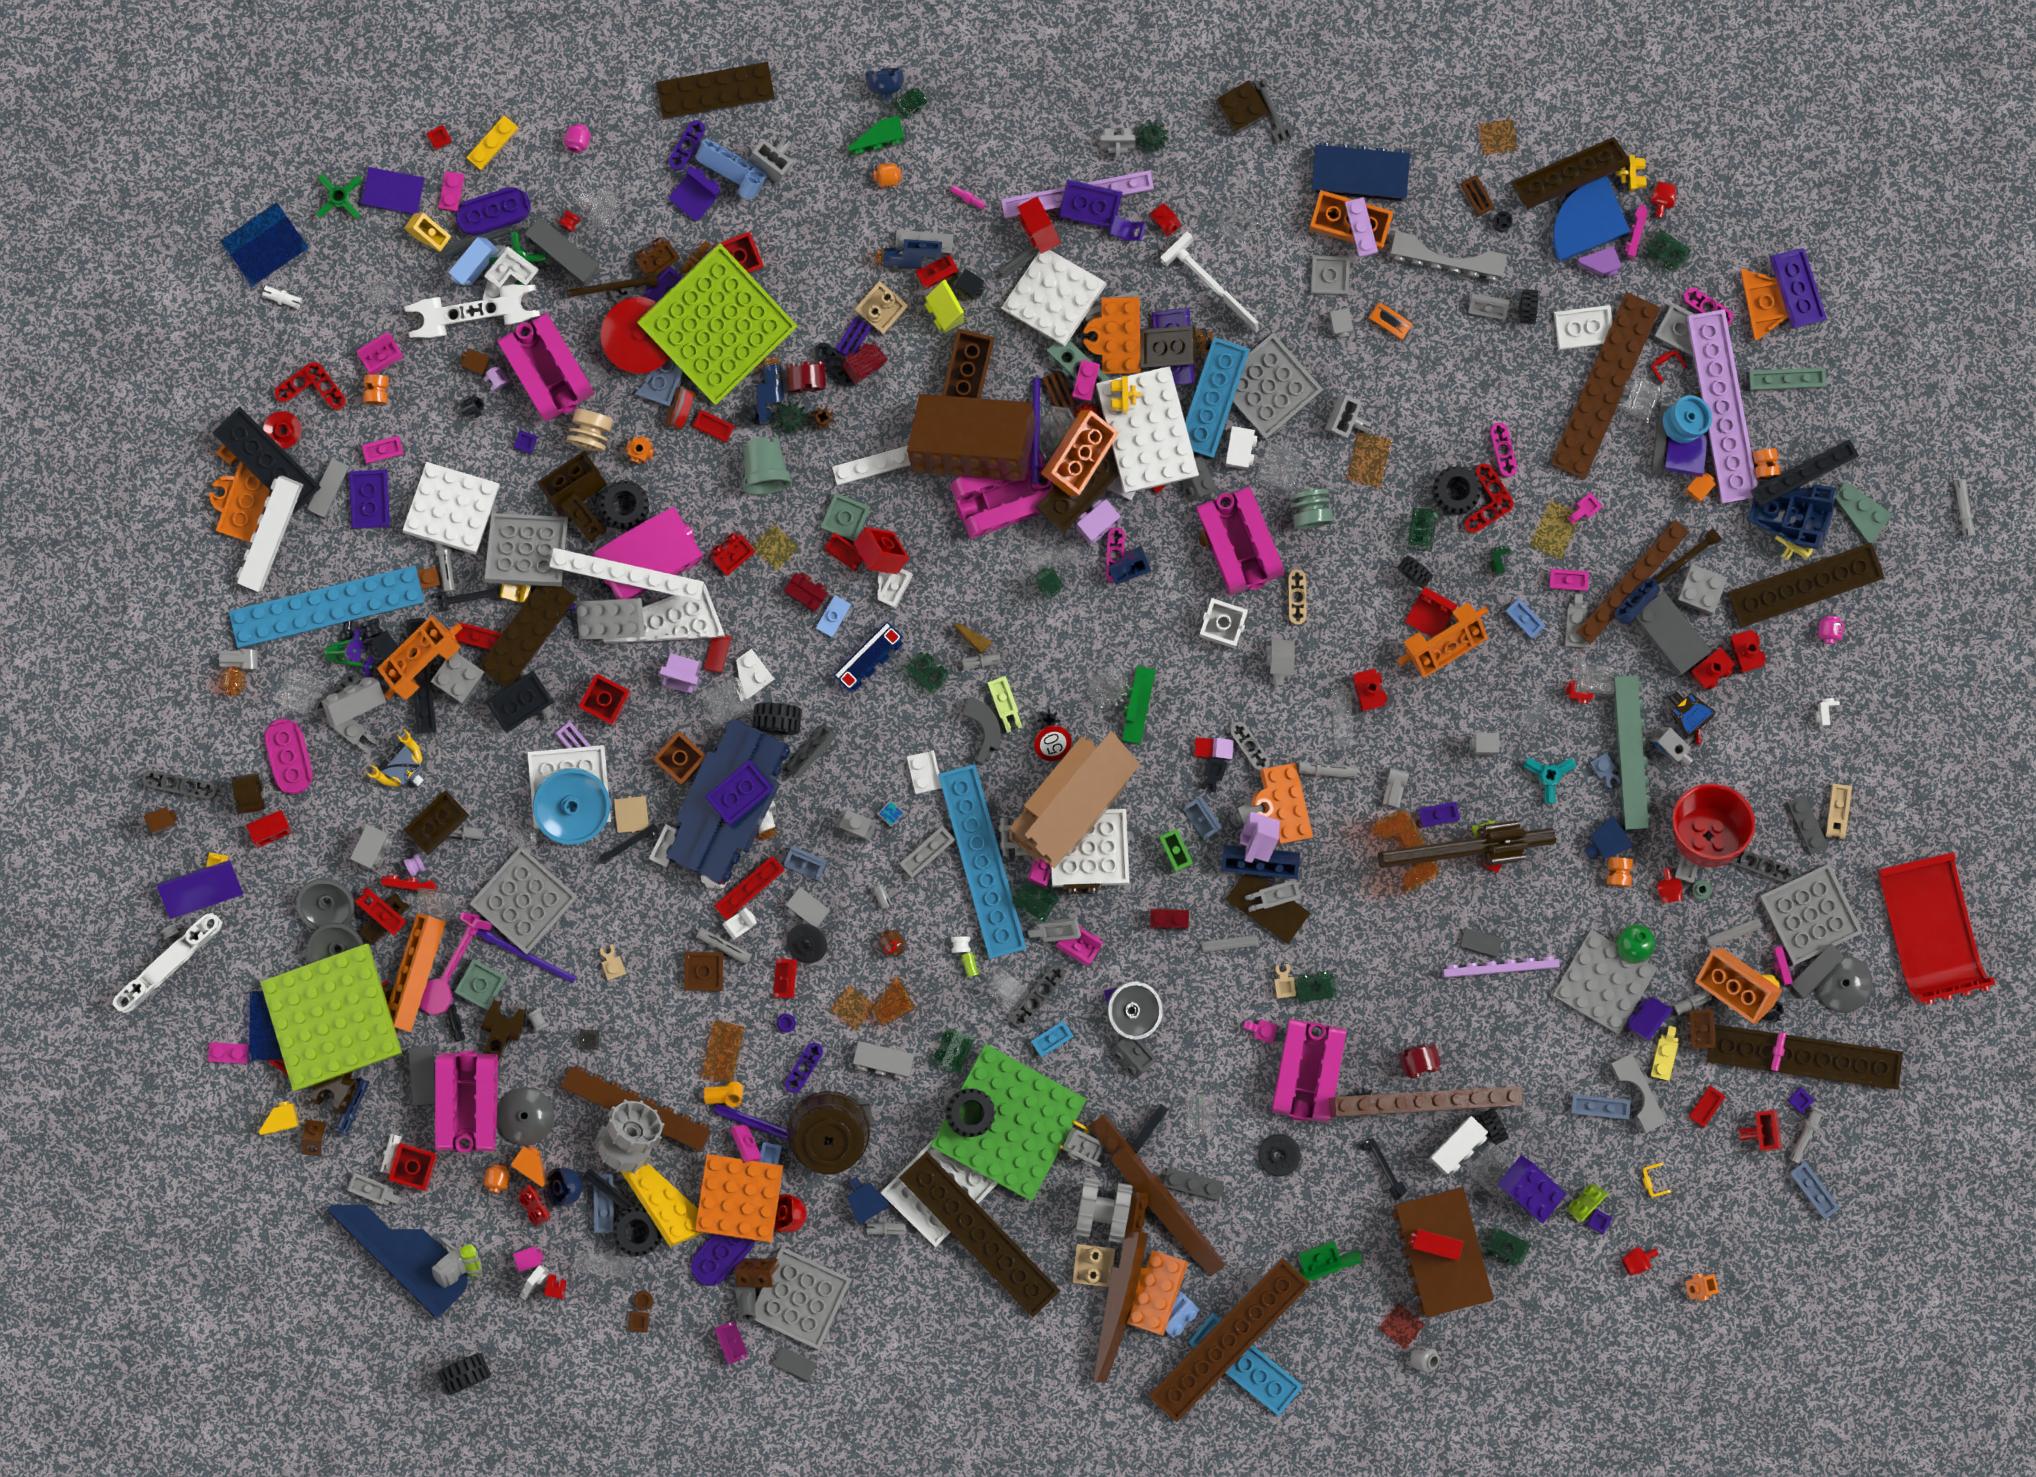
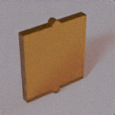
[1479,119,1517,155]
[830,985,876,1030]

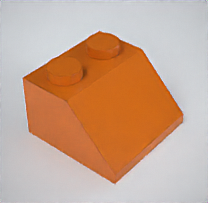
[511,1146,547,1188]

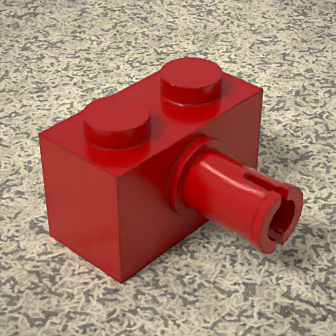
[1729,629,1766,674]
[1690,647,1736,690]
[1352,668,1388,713]
[1739,1110,1783,1152]

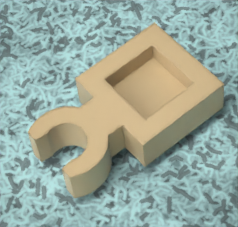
[600,944,626,981]
[1274,964,1296,999]

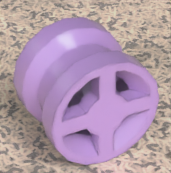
[404,853,426,877]

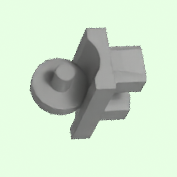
[1100,128,1135,158]

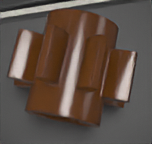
[812,406,835,431]

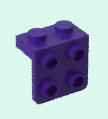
[669,166,721,221]

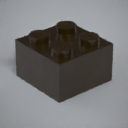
[1216,80,1269,135]

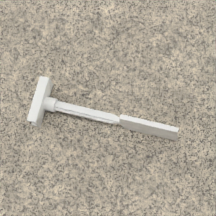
[1160,231,1259,333]

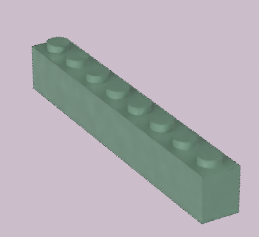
[1613,675,1652,831]

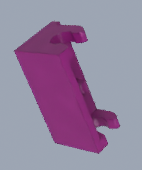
[714,1321,749,1365]

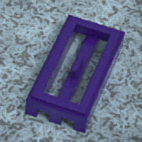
[836,317,872,356]

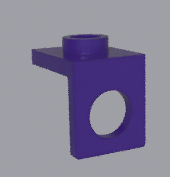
[1109,215,1146,241]

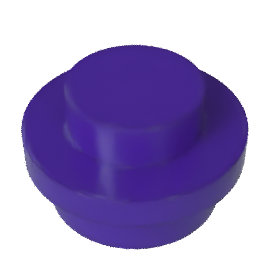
[777,1014,796,1033]

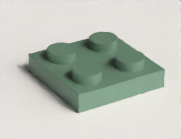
[821,492,871,542]
[455,959,507,1010]

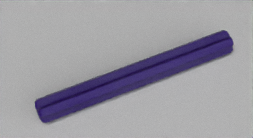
[714,1104,788,1141]

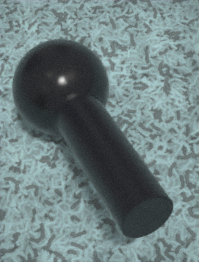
[340,621,354,642]

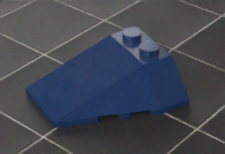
[1747,485,1837,549]

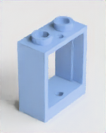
[449,237,500,285]

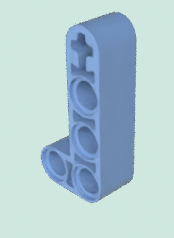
[695,139,767,199]

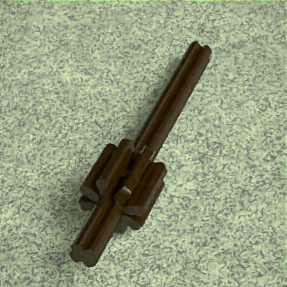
[1377,820,1557,868]

